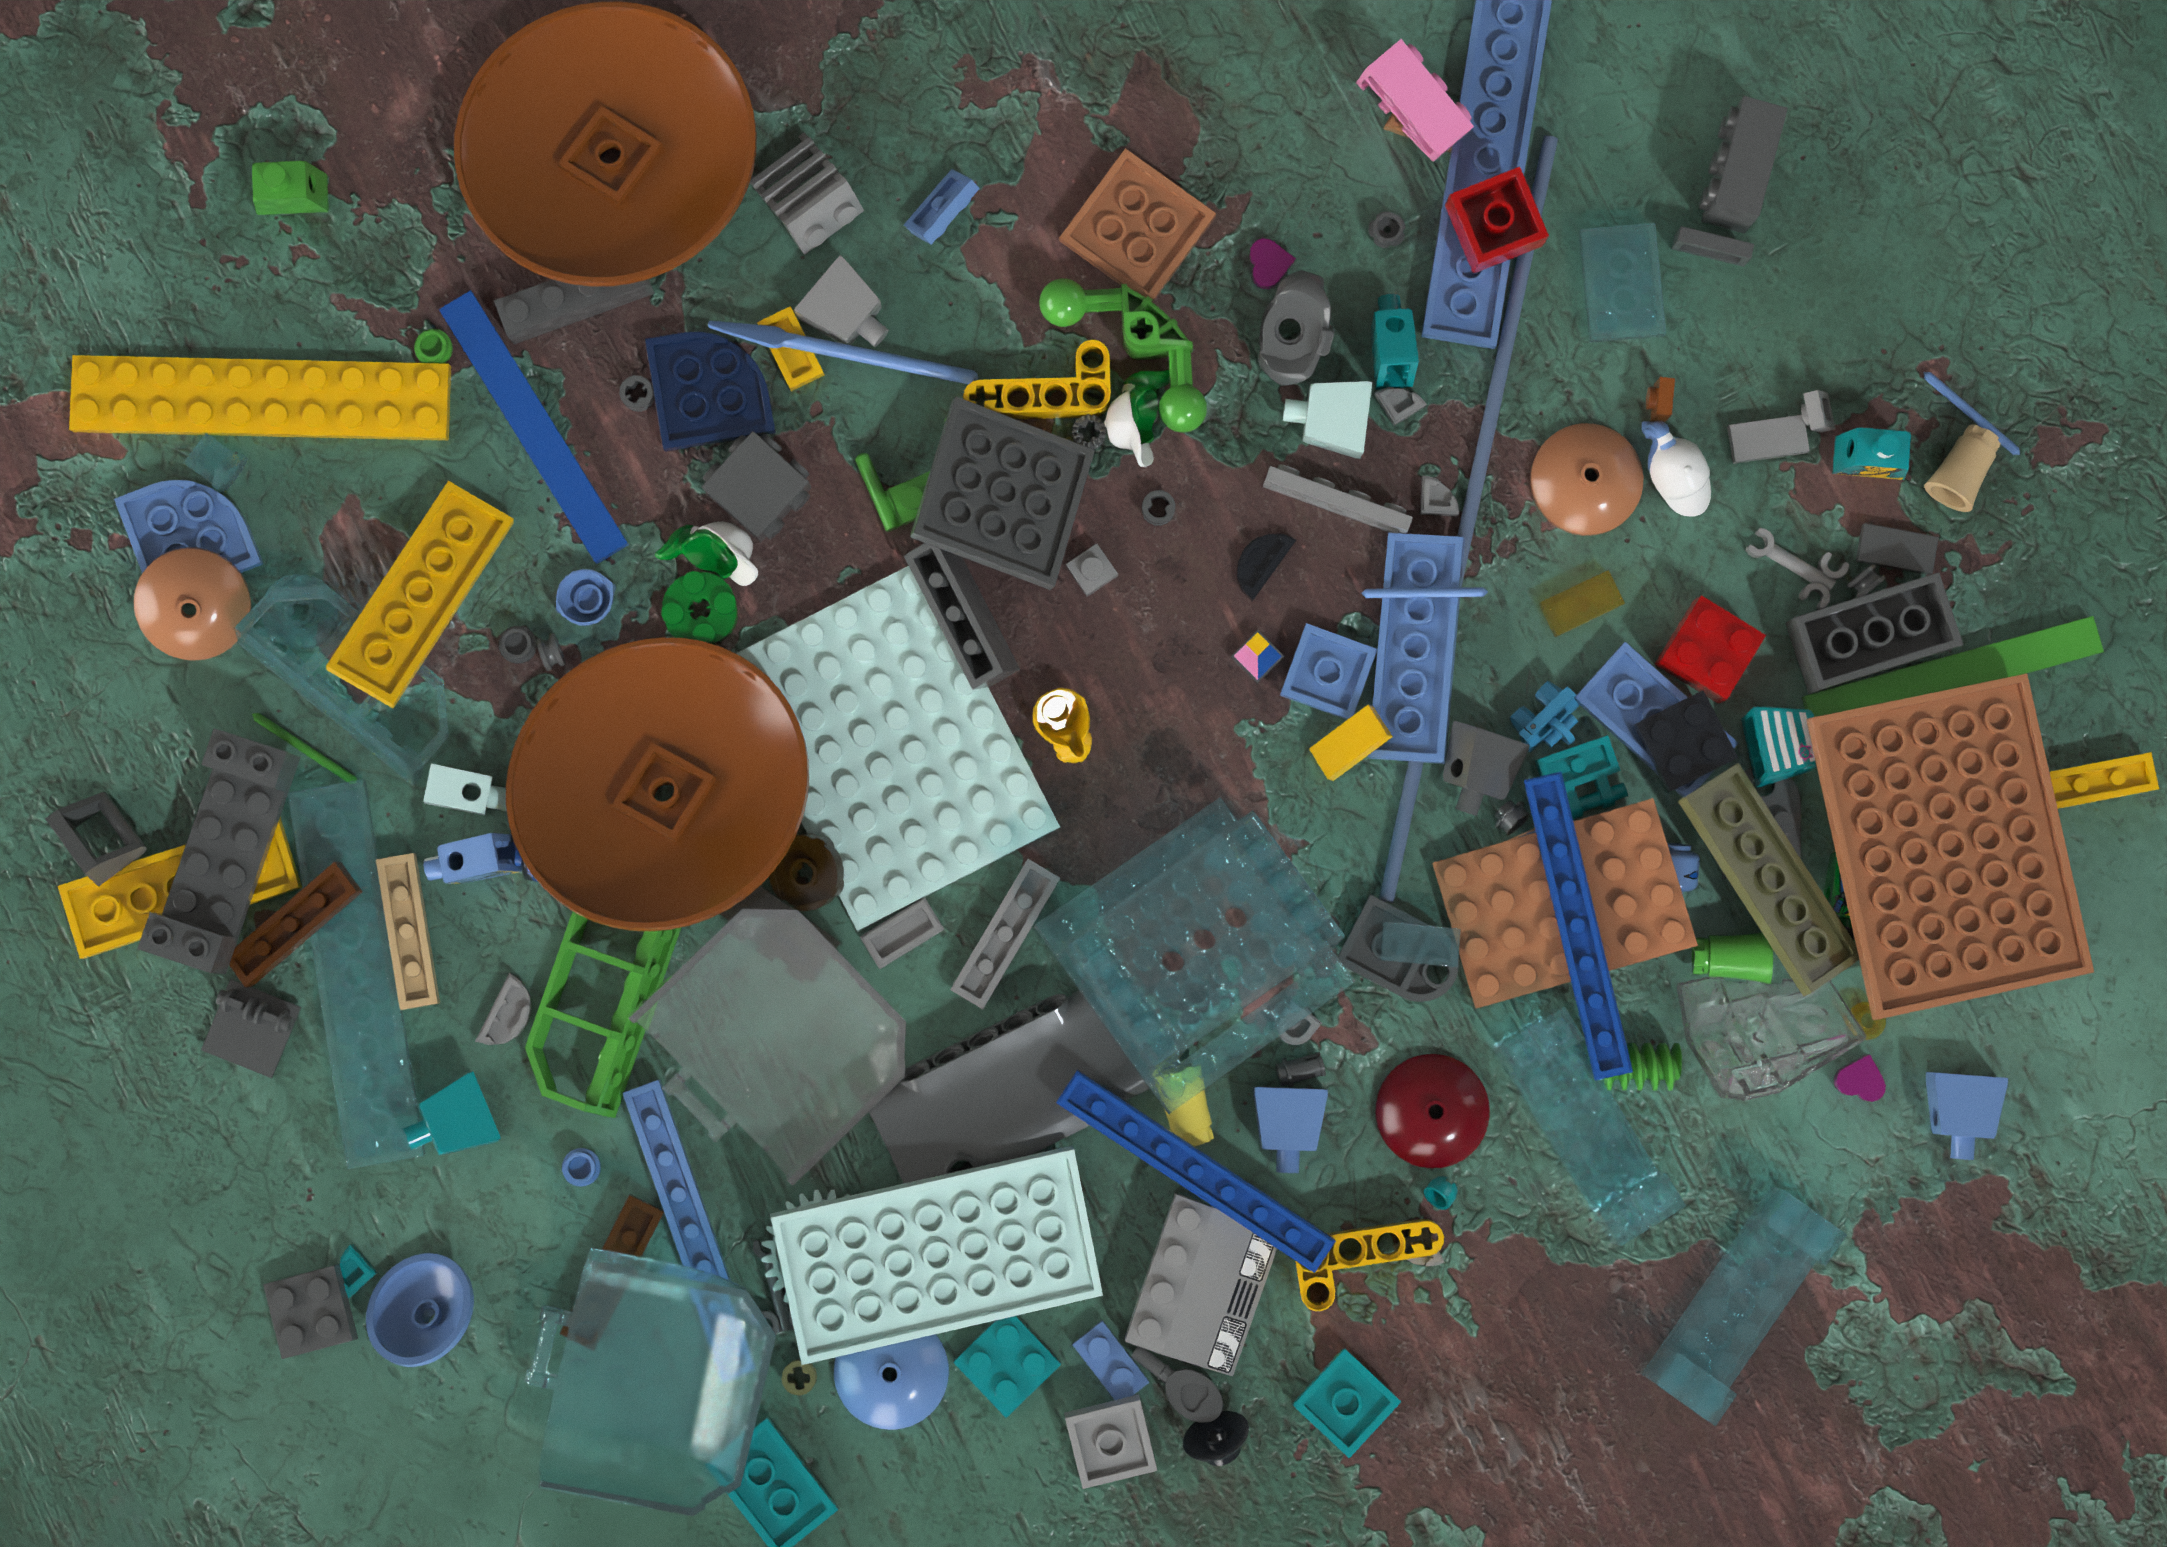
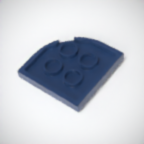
[645,332,776,452]

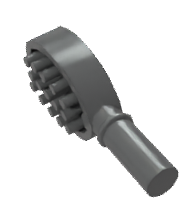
[1130,1346,1223,1423]

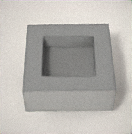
[1801,390,1835,433]
[1066,544,1118,597]

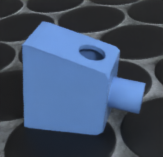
[1926,1072,2008,1160]
[1253,1086,1328,1173]

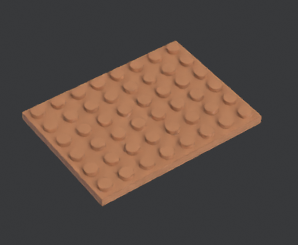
[1806,674,2094,1020]

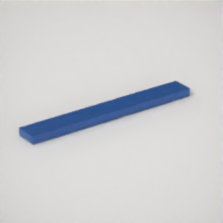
[439,290,629,564]
[1524,771,1633,1080]
[1056,1069,1336,1273]

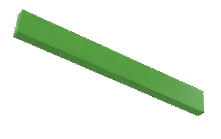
[1802,616,2104,717]

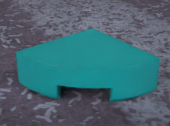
[340,1244,378,1299]

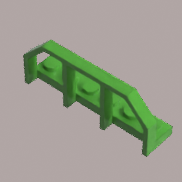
[525,911,681,1118]

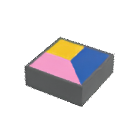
[1230,630,1284,684]

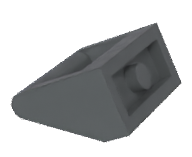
[45,792,147,887]

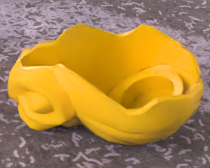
[1033,687,1092,763]

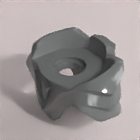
[1258,270,1335,386]

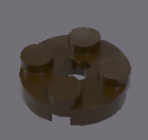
[769,833,844,911]

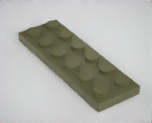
[1678,763,1859,997]

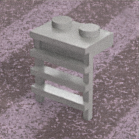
[749,132,864,255]

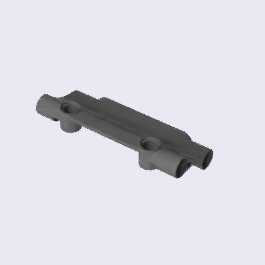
[863,979,1155,1183]

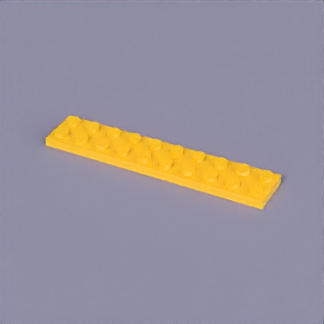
[69,355,451,441]

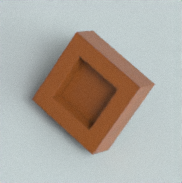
[1646,377,1675,422]

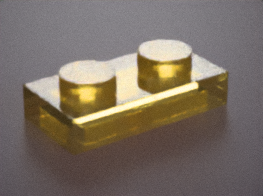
[1539,570,1625,637]

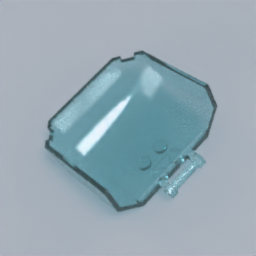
[524,1247,776,1516]

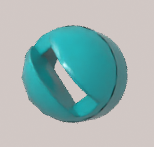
[1423,1176,1458,1210]

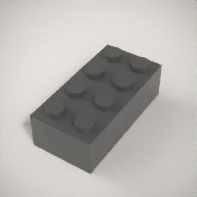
[1785,573,1963,694]

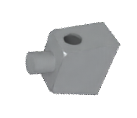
[794,255,889,347]

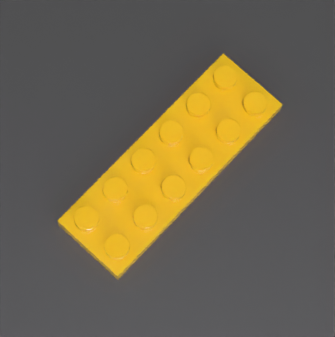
[326,481,514,708]
[58,817,302,959]

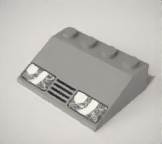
[1124,1193,1277,1377]

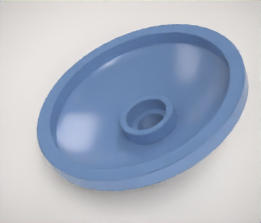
[366,1253,474,1367]
[834,1334,949,1430]

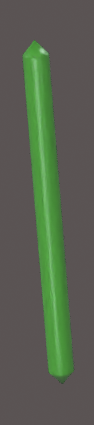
[252,713,358,785]

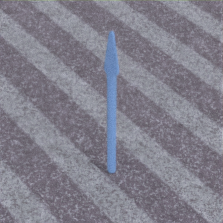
[708,321,978,384]

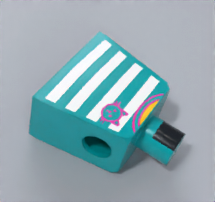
[1741,707,1817,787]

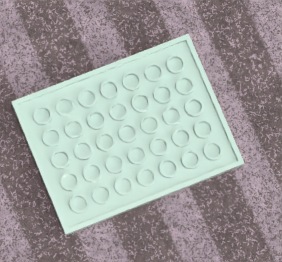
[736,566,1060,931]

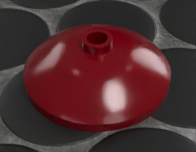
[1375,1054,1490,1169]

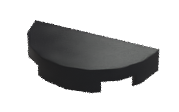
[1237,534,1296,602]

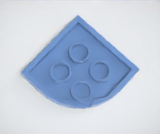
[114,480,264,573]

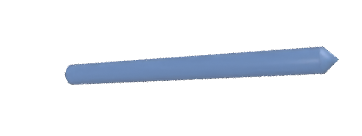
[1923,372,2020,455]
[1361,587,1488,598]

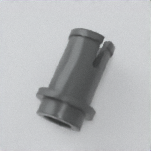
[1275,1052,1326,1088]

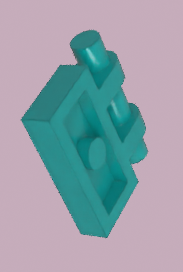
[1535,735,1628,819]

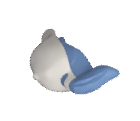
[1642,421,1711,516]

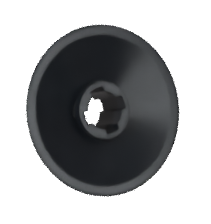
[1183,1411,1249,1466]

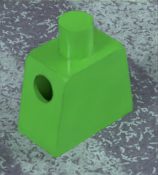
[252,161,329,215]

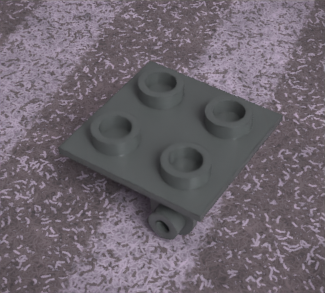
[201,979,302,1078]

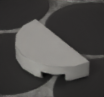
[475,973,532,1045]

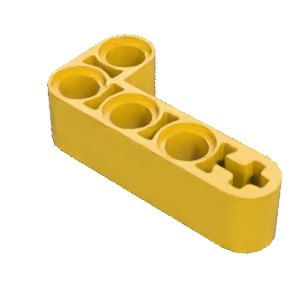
[963,340,1111,419]
[1295,1219,1444,1311]

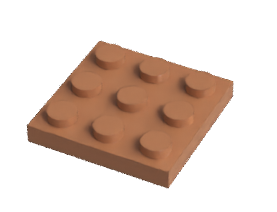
[1059,148,1216,303]

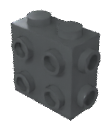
[701,431,812,543]

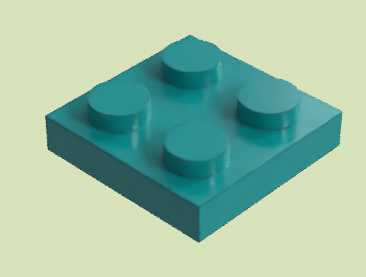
[953,1316,1062,1418]
[1292,1348,1401,1458]

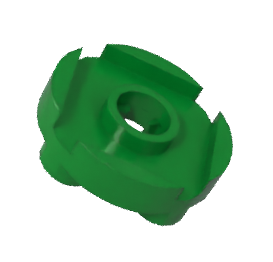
[661,571,738,645]

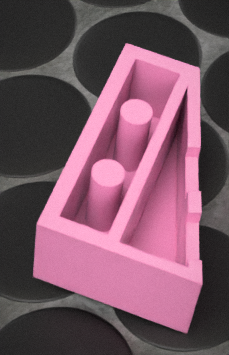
[1356,39,1474,162]

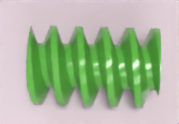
[1602,1043,1682,1091]

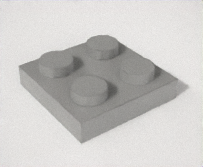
[1064,1394,1157,1489]

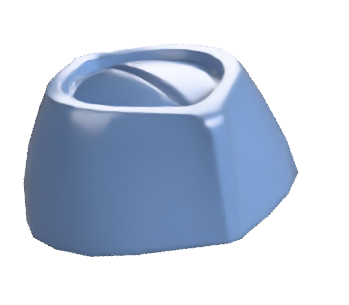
[556,569,616,626]

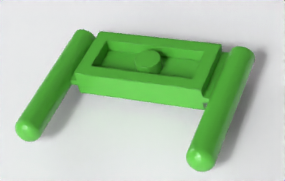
[855,417,947,532]

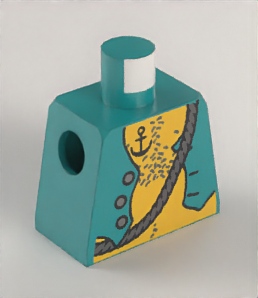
[1832,428,1911,480]

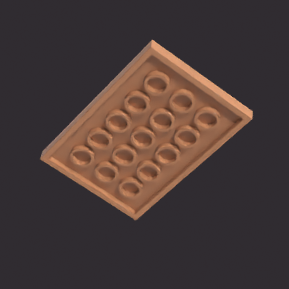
[1432,798,1698,1009]

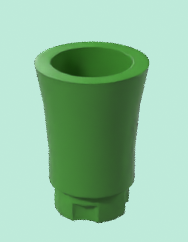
[1691,932,1773,984]

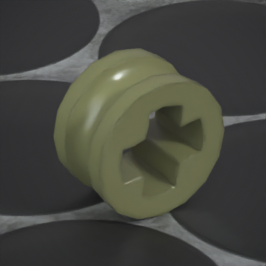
[781,1359,817,1396]

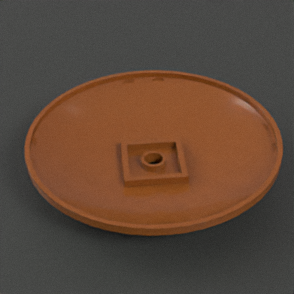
[454,1,757,287]
[506,637,809,931]

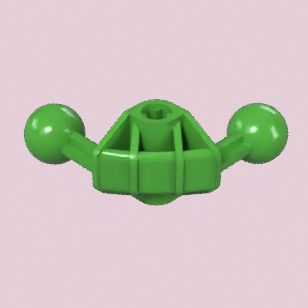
[1039,278,1207,433]

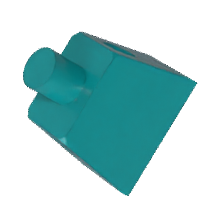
[1371,294,1419,390]
[402,1071,501,1156]

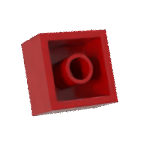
[1445,166,1549,274]
[1654,595,1766,704]

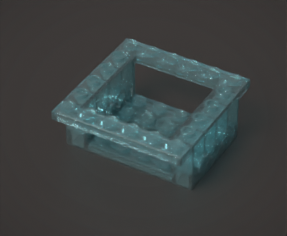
[1034,797,1355,1114]

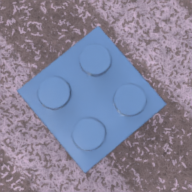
[1280,623,1377,720]

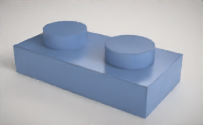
[904,169,980,245]
[1072,1320,1149,1400]

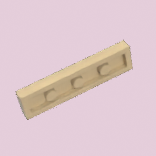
[376,853,440,1010]

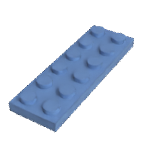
[1368,533,1465,764]

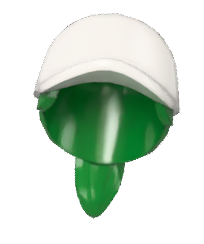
[1104,370,1170,467]
[655,521,758,586]

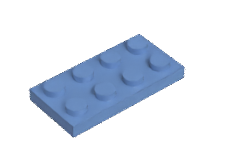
[1574,642,1738,798]

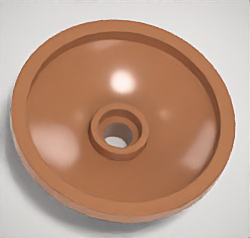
[1530,423,1644,536]
[134,547,251,660]

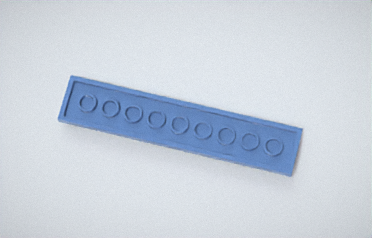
[1421,0,1552,349]

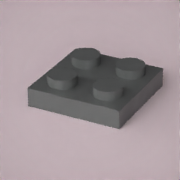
[263,1264,358,1359]

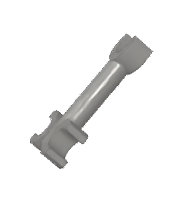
[1745,528,1849,610]

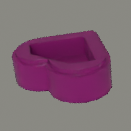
[1249,238,1296,289]
[1834,1054,1886,1102]

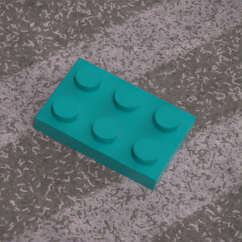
[706,1417,839,1547]

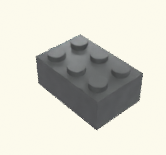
[1699,96,1788,233]

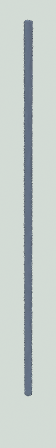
[1379,136,1558,903]

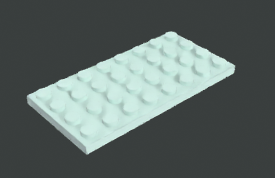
[770,1146,1103,1365]

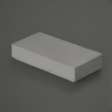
[1727,415,1810,464]
[860,897,945,969]

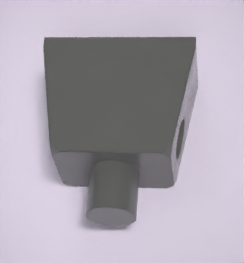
[1443,721,1530,816]

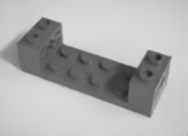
[137,728,301,974]

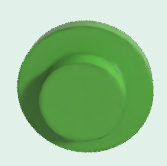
[414,329,453,363]

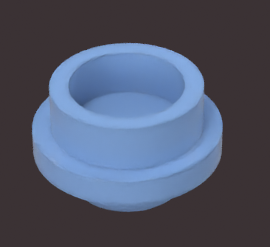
[562,1148,601,1187]

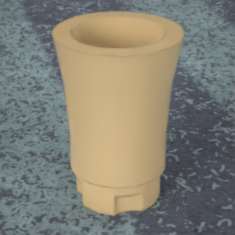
[1924,425,2001,512]

